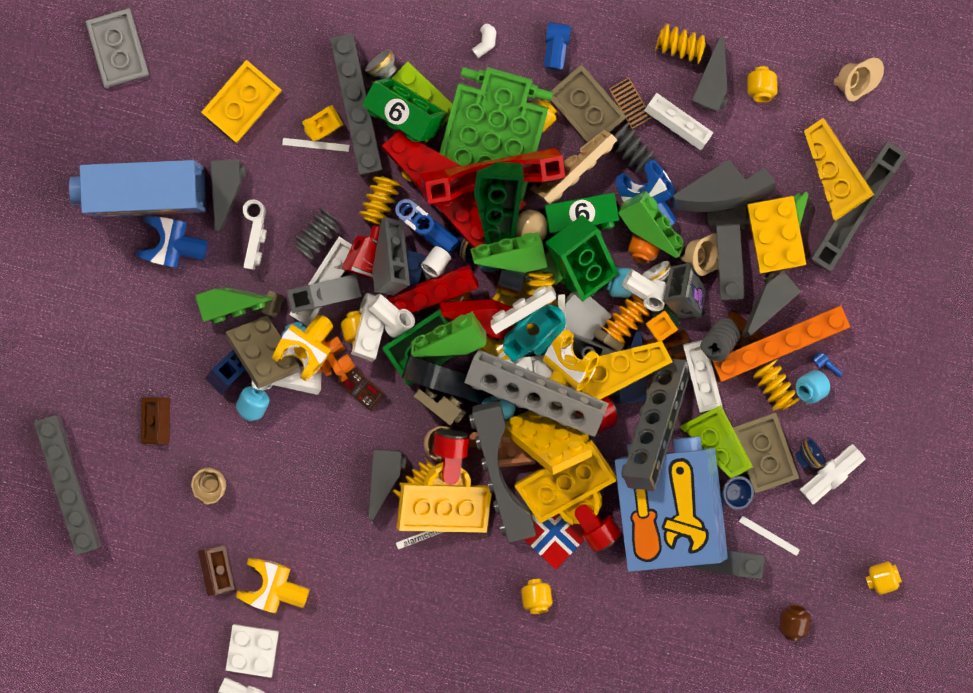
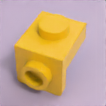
[302,105,344,141]

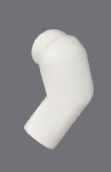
[472,24,496,59]

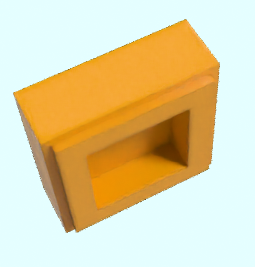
[645,310,678,342]

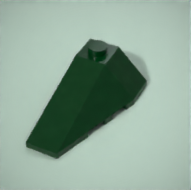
[474,162,524,244]

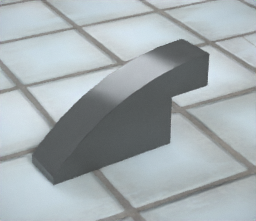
[672,160,776,212]

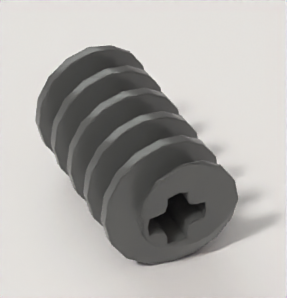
[613,123,660,174]
[292,207,339,259]
[700,318,740,361]

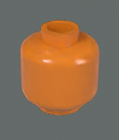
[628,233,660,264]

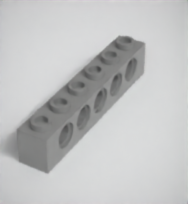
[464,350,609,437]

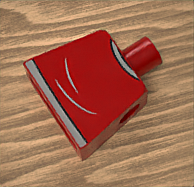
[341,226,380,280]

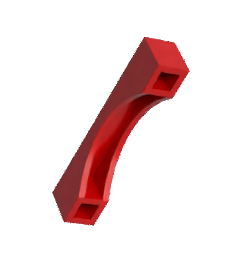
[420,148,565,204]

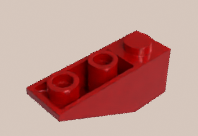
[439,299,513,341]

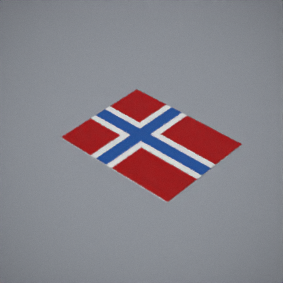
[524,502,585,570]

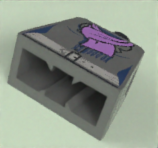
[663,263,705,319]

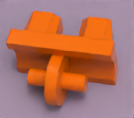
[317,336,355,382]

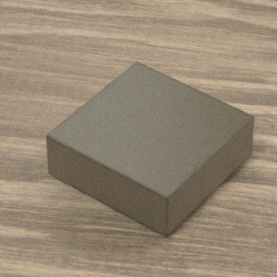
[261,290,285,318]
[593,328,624,352]

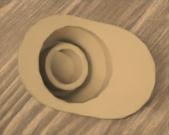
[834,57,884,101]
[680,233,717,276]

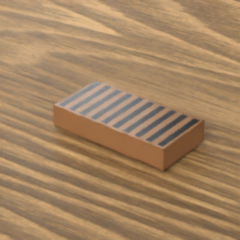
[609,78,652,130]

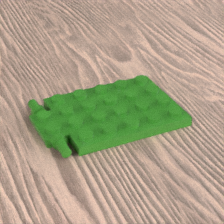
[440,67,553,212]

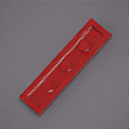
[386,265,479,313]

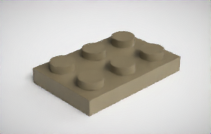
[550,64,627,142]
[226,315,300,389]
[733,412,799,494]

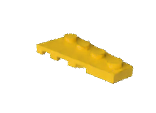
[804,118,875,221]
[582,341,673,400]

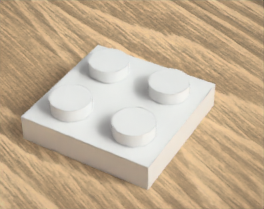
[226,624,279,677]

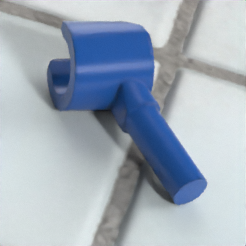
[812,352,843,377]

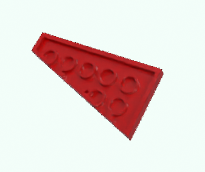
[381,130,527,248]

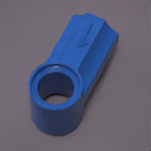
[543,22,571,70]

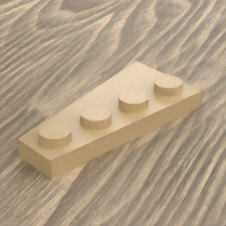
[529,130,617,204]

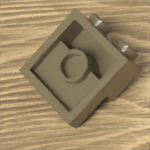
[414,387,467,425]

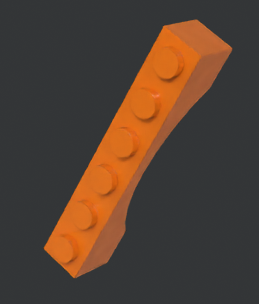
[711,306,850,382]

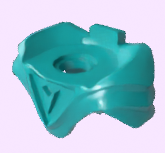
[503,304,566,361]

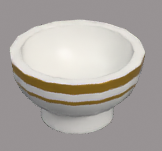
[643,261,671,284]

